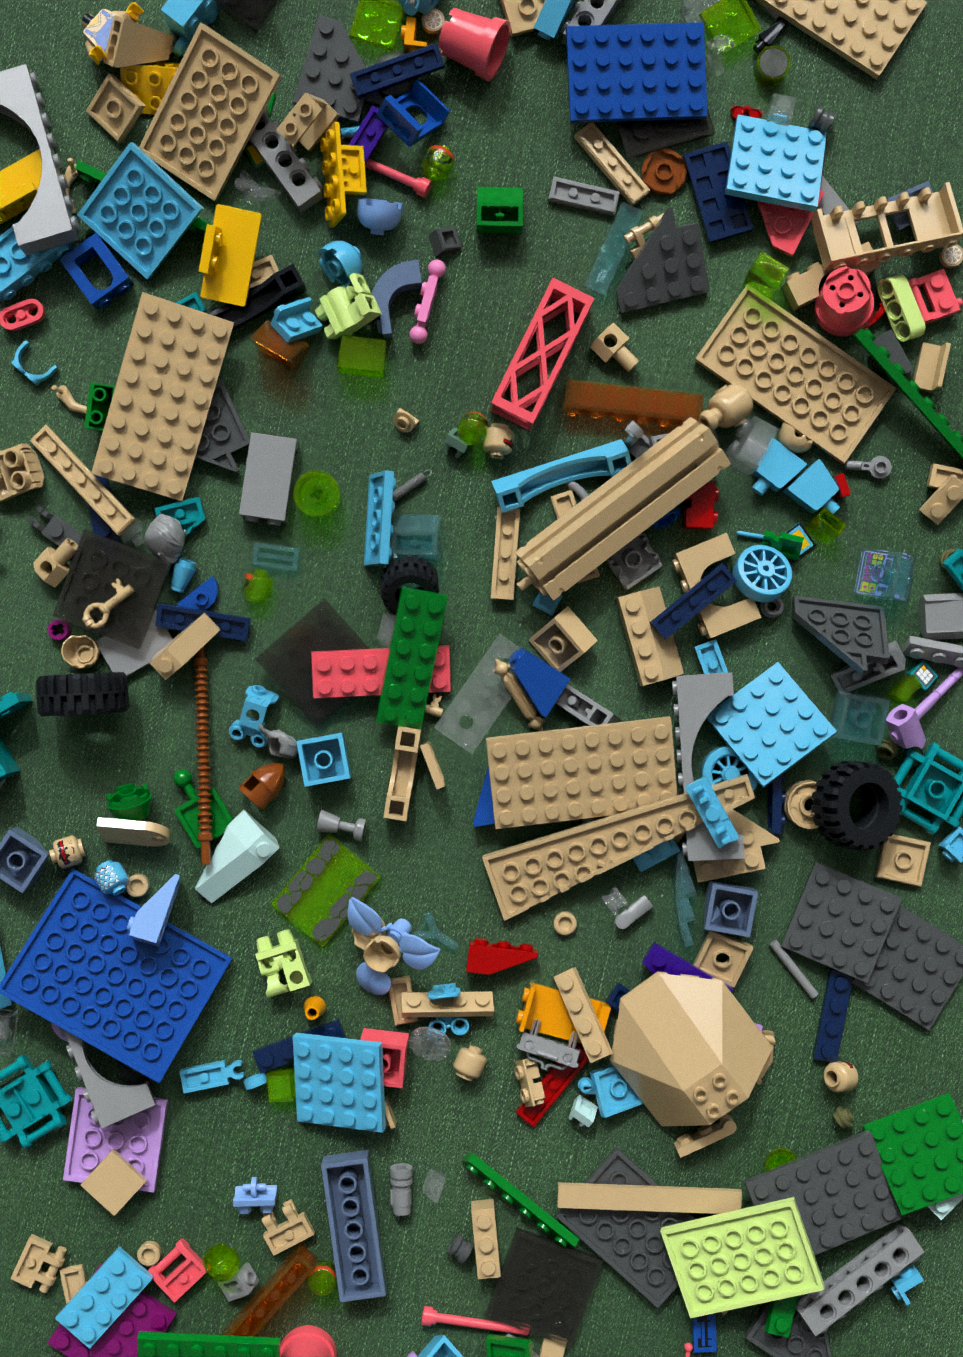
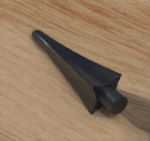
[753,18,788,54]

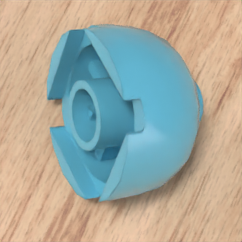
[318,241,362,287]

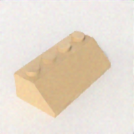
[616,586,684,686]

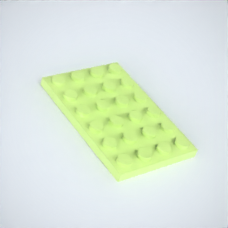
[660,1197,825,1318]

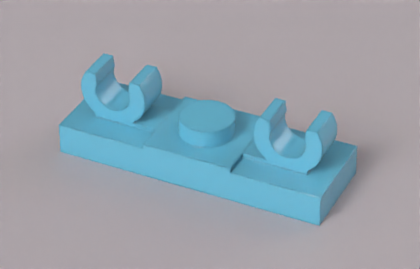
[685,775,740,848]

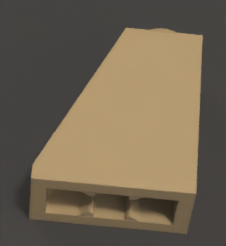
[103,15,174,68]

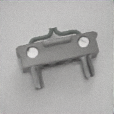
[517,1019,581,1070]

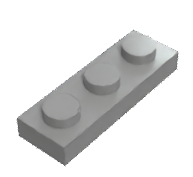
[902,636,963,668]

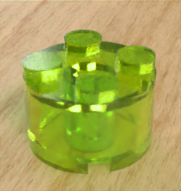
[293,470,342,519]

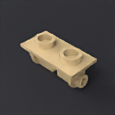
[514,1058,545,1107]

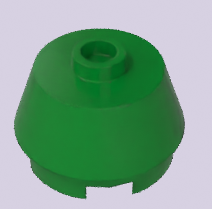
[106,783,152,821]

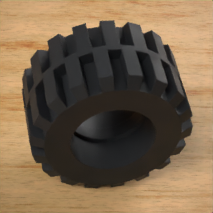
[381,555,439,613]

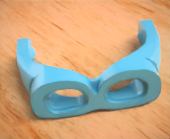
[11,340,58,386]

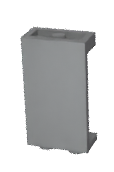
[239,432,299,526]

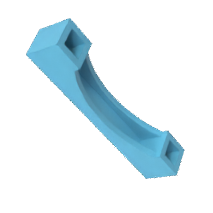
[491,439,631,513]

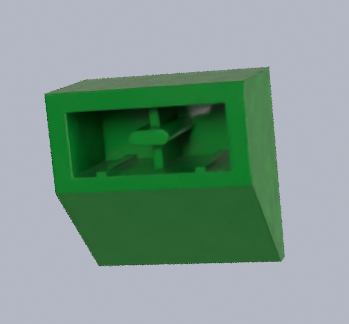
[476,187,523,235]
[84,382,116,433]

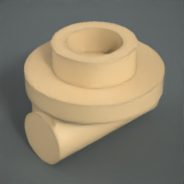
[393,408,419,432]

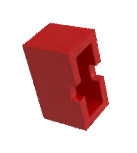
[682,482,719,530]

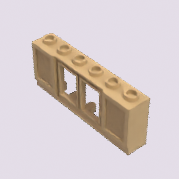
[811,182,963,271]

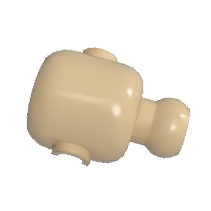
[698,384,753,431]

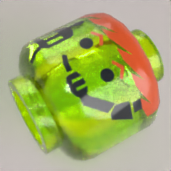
[422,145,455,181]
[457,411,489,446]
[242,568,274,603]
[307,1260,337,1296]

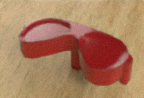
[730,105,763,120]

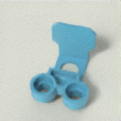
[229,685,279,747]
[428,983,469,1038]

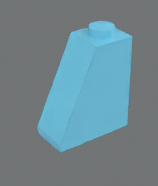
[534,0,577,41]

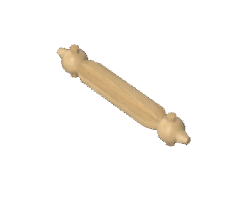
[493,659,545,732]

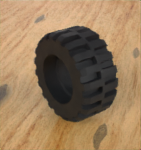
[36,672,129,717]
[811,760,902,851]

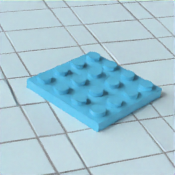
[725,114,827,212]
[77,142,204,279]
[706,662,837,788]
[293,1033,386,1133]

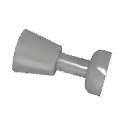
[316,810,366,842]

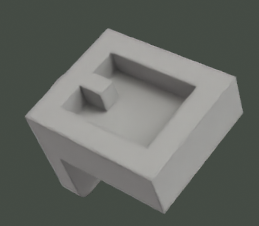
[217,1263,259,1302]

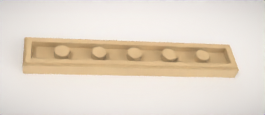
[30,425,137,537]

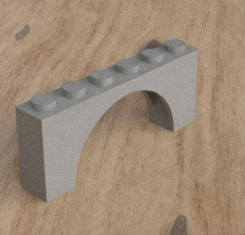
[59,1027,156,1128]

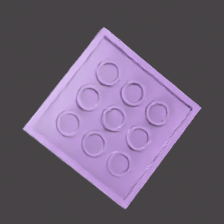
[63,1087,168,1193]

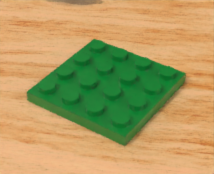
[863,1092,963,1215]

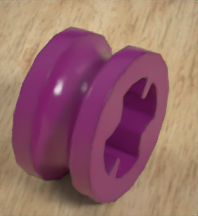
[48,620,71,640]

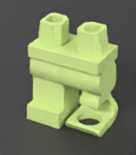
[315,273,382,339]
[255,929,312,998]

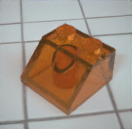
[251,320,310,371]

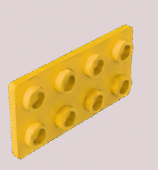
[120,61,180,115]
[320,122,367,228]
[0,149,42,224]
[198,204,262,307]

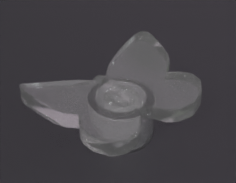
[234,170,281,205]

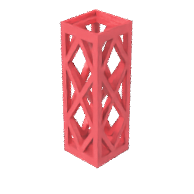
[490,278,594,431]

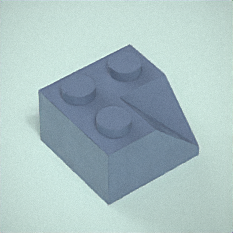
[0,826,49,893]
[704,880,758,937]

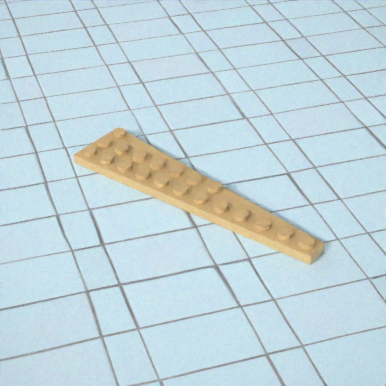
[482,774,755,921]

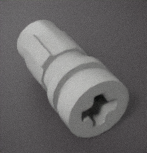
[390,1163,413,1216]

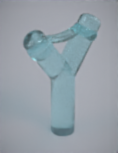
[412,912,459,951]

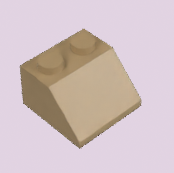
[529,606,598,672]

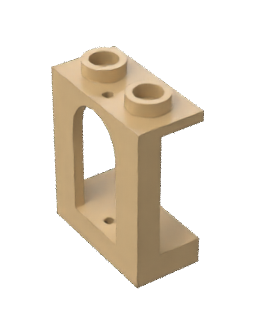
[276,92,340,152]

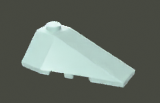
[195,810,280,903]

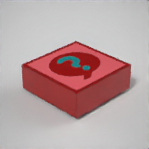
[832,473,851,500]

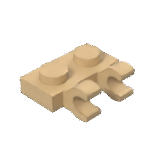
[262,1199,315,1256]

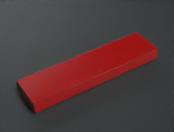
[516,1042,589,1128]

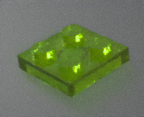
[349,0,405,51]
[699,0,762,56]

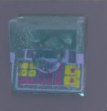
[853,549,916,602]

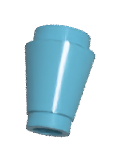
[171,557,197,593]

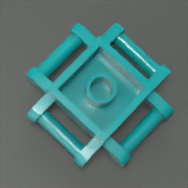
[894,742,963,835]
[0,1054,72,1149]

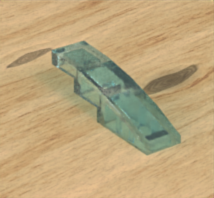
[585,202,643,295]
[672,851,697,947]

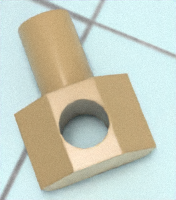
[590,322,639,372]
[33,538,79,588]

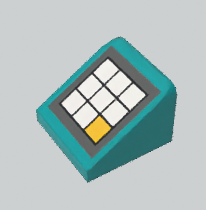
[906,659,938,691]

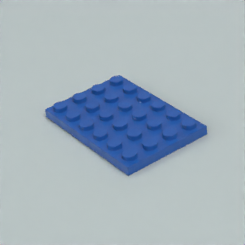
[566,22,708,123]

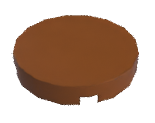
[641,148,687,196]

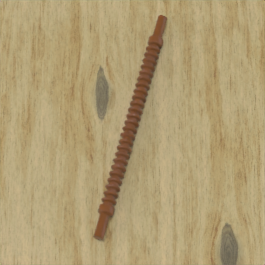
[194,645,213,865]

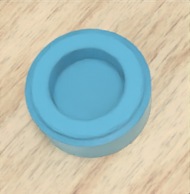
[243,1072,268,1090]

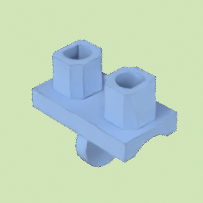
[233,1177,277,1214]

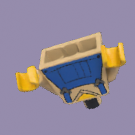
[82,2,144,68]

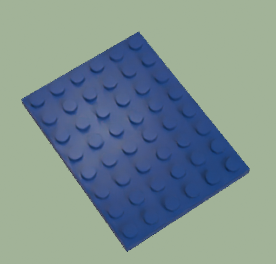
[0,869,232,1083]

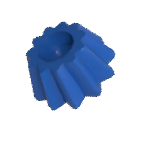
[651,507,682,530]

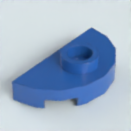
[177,576,218,610]

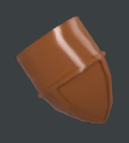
[238,763,285,810]

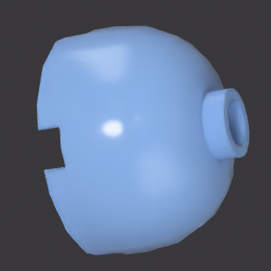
[357,198,403,235]

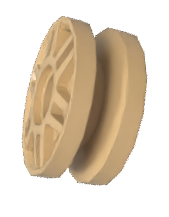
[783,780,819,829]

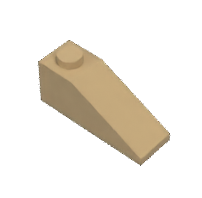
[150,612,220,680]

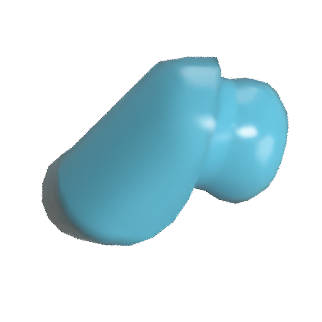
[578,1077,595,1095]

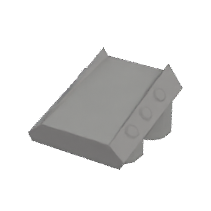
[606,533,663,590]
[918,593,963,640]

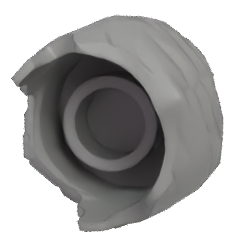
[144,514,187,565]

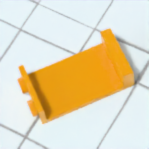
[515,982,611,1044]

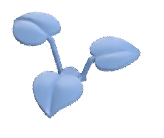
[347,897,440,995]

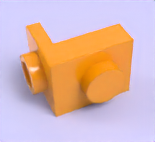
[401,17,427,54]

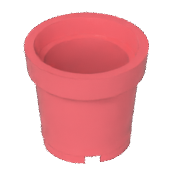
[438,8,511,82]
[814,267,874,336]
[280,1325,337,1357]

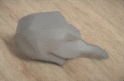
[258,724,298,759]

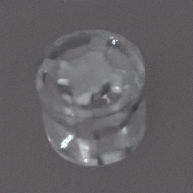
[601,887,629,915]

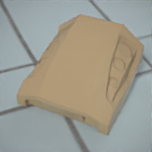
[0,443,44,502]

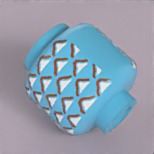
[94,860,129,896]

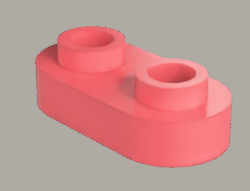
[0,299,46,332]

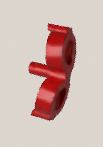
[863,303,885,330]

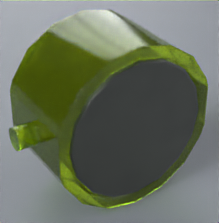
[753,46,791,87]

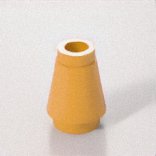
[303,996,326,1020]

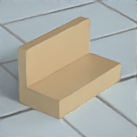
[913,342,951,393]

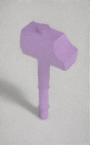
[886,667,963,749]

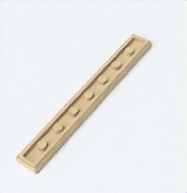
[557,1182,742,1214]

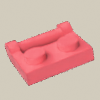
[908,268,960,325]
[148,1238,209,1303]

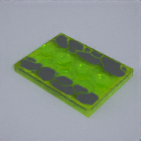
[270,833,381,947]

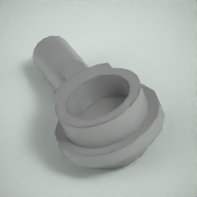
[845,456,892,479]

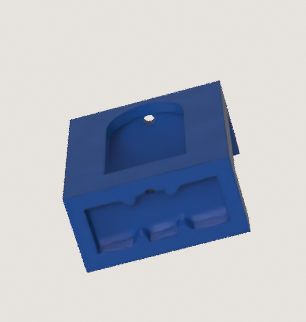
[376,79,450,147]
[59,233,134,310]

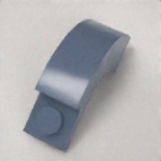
[370,260,422,340]

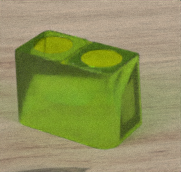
[743,251,790,300]
[336,335,387,378]

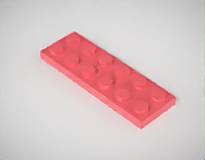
[311,645,451,699]

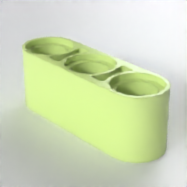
[877,274,926,342]

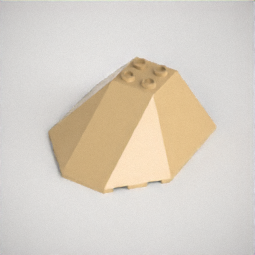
[609,971,773,1126]

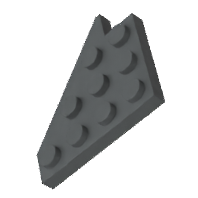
[293,15,383,125]
[615,207,709,313]
[195,381,250,473]
[792,595,889,676]
[744,1294,832,1357]

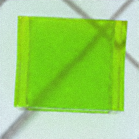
[805,507,846,546]
[887,674,922,703]
[267,1069,296,1103]

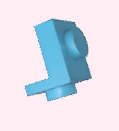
[938,826,963,863]
[890,1264,924,1306]

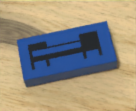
[692,1313,717,1353]

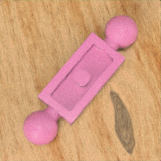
[409,259,446,344]

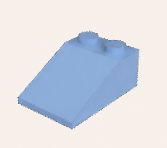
[127,874,181,947]

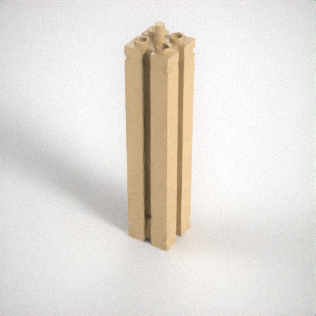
[515,417,731,601]

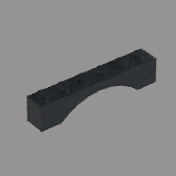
[207,264,307,331]

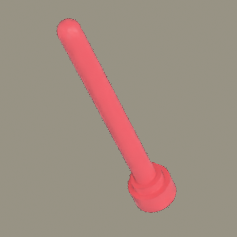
[365,159,432,198]
[421,1306,530,1335]

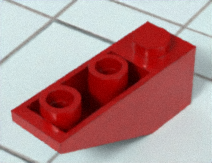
[466,938,538,975]

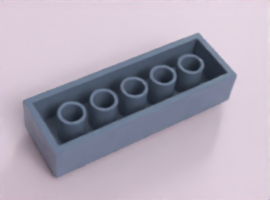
[321,1150,387,1302]

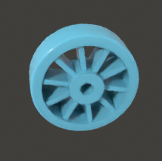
[733,545,792,602]
[700,745,758,792]

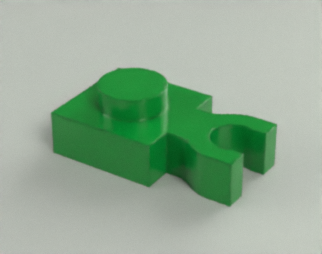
[762,530,804,561]

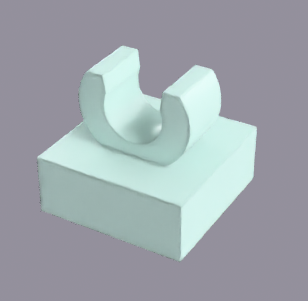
[569,1094,598,1127]

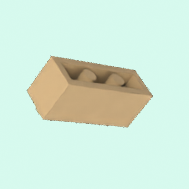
[471,1199,501,1279]

